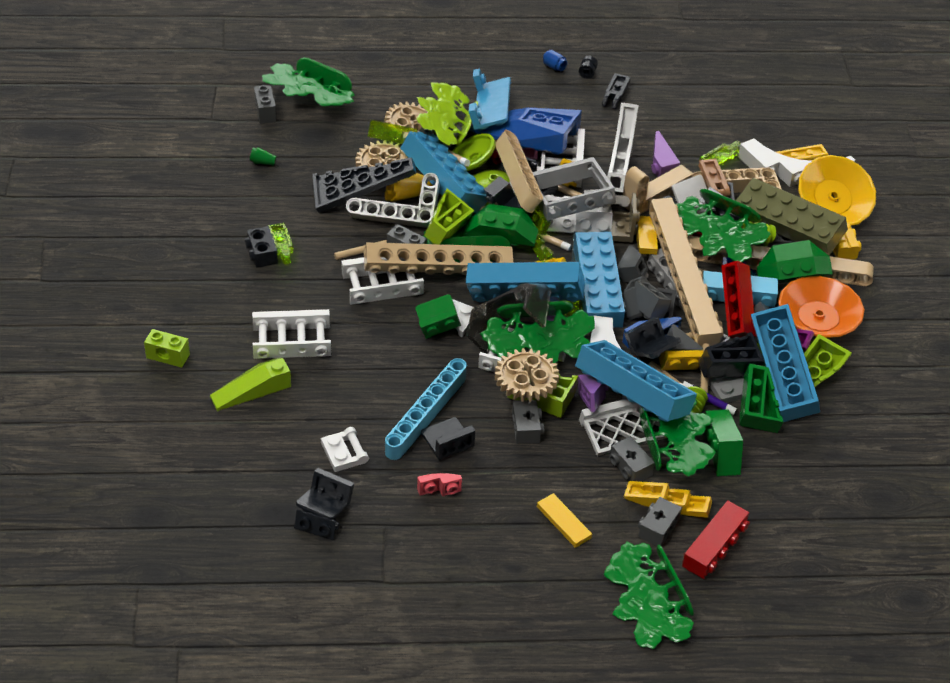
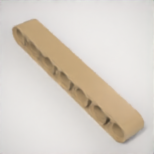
[496,130,543,213]

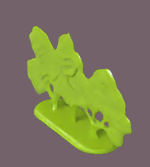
[417,82,478,146]

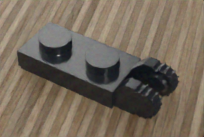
[602,73,631,109]

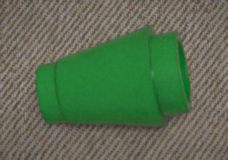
[250,147,277,166]

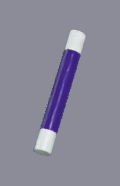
[683,381,737,415]

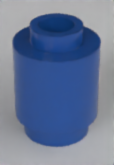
[543,50,568,72]

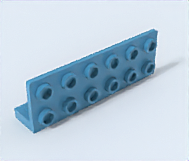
[468,68,511,130]

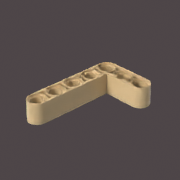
[623,165,693,214]
[692,168,781,193]

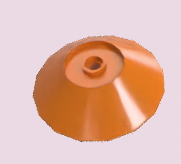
[778,276,865,338]

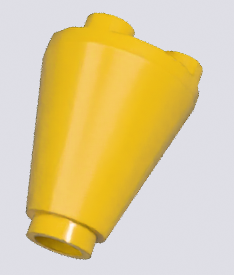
[385,173,433,202]

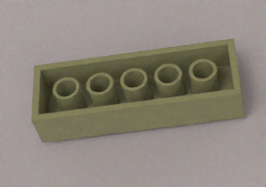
[736,178,848,255]

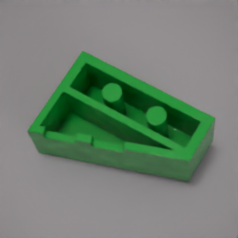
[739,364,783,433]
[705,409,743,476]

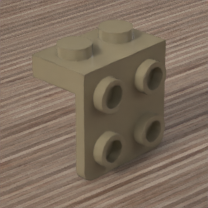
[611,193,640,242]

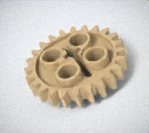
[384,102,428,144]
[355,140,408,167]
[495,348,559,402]

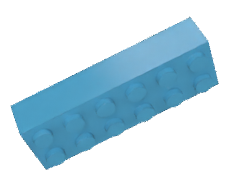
[400,131,487,213]
[573,232,625,328]
[466,262,585,302]
[751,304,820,422]
[575,340,697,422]

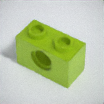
[144,329,190,368]

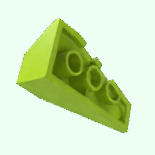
[804,334,852,387]
[210,358,291,411]

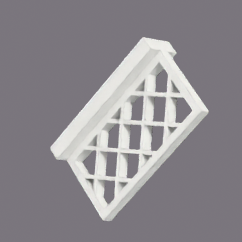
[579,399,667,456]

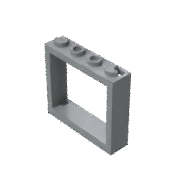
[532,157,616,221]

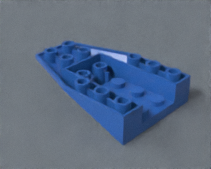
[469,108,582,154]

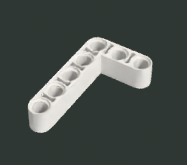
[346,173,440,228]

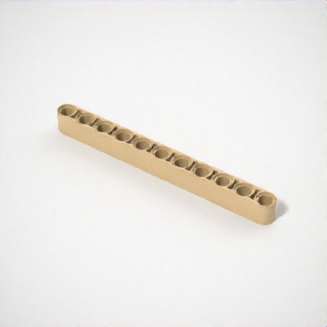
[688,235,873,286]

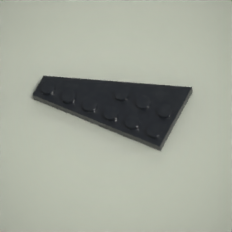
[312,158,416,213]

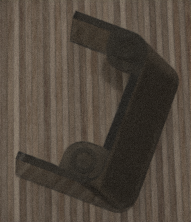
[466,283,551,354]

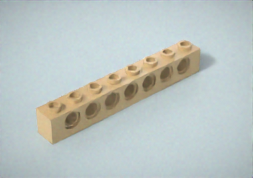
[364,242,514,275]

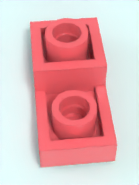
[417,473,462,496]

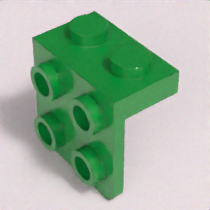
[415,294,461,339]

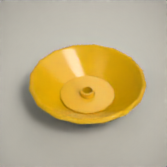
[798,155,876,226]

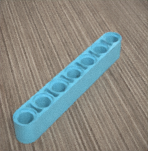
[385,358,467,460]

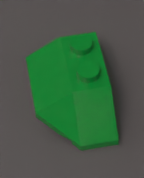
[464,204,539,246]
[756,240,833,283]

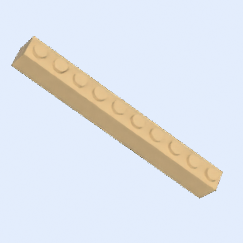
[649,198,723,347]

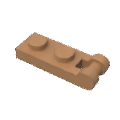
[699,159,730,197]

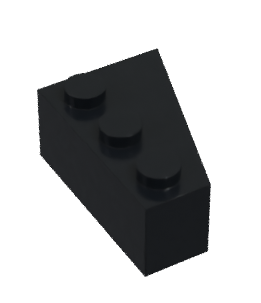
[698,332,764,378]

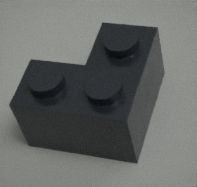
[483,176,532,217]

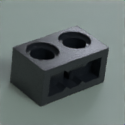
[245,226,278,268]

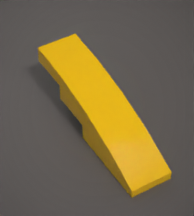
[636,216,658,255]
[624,481,712,518]

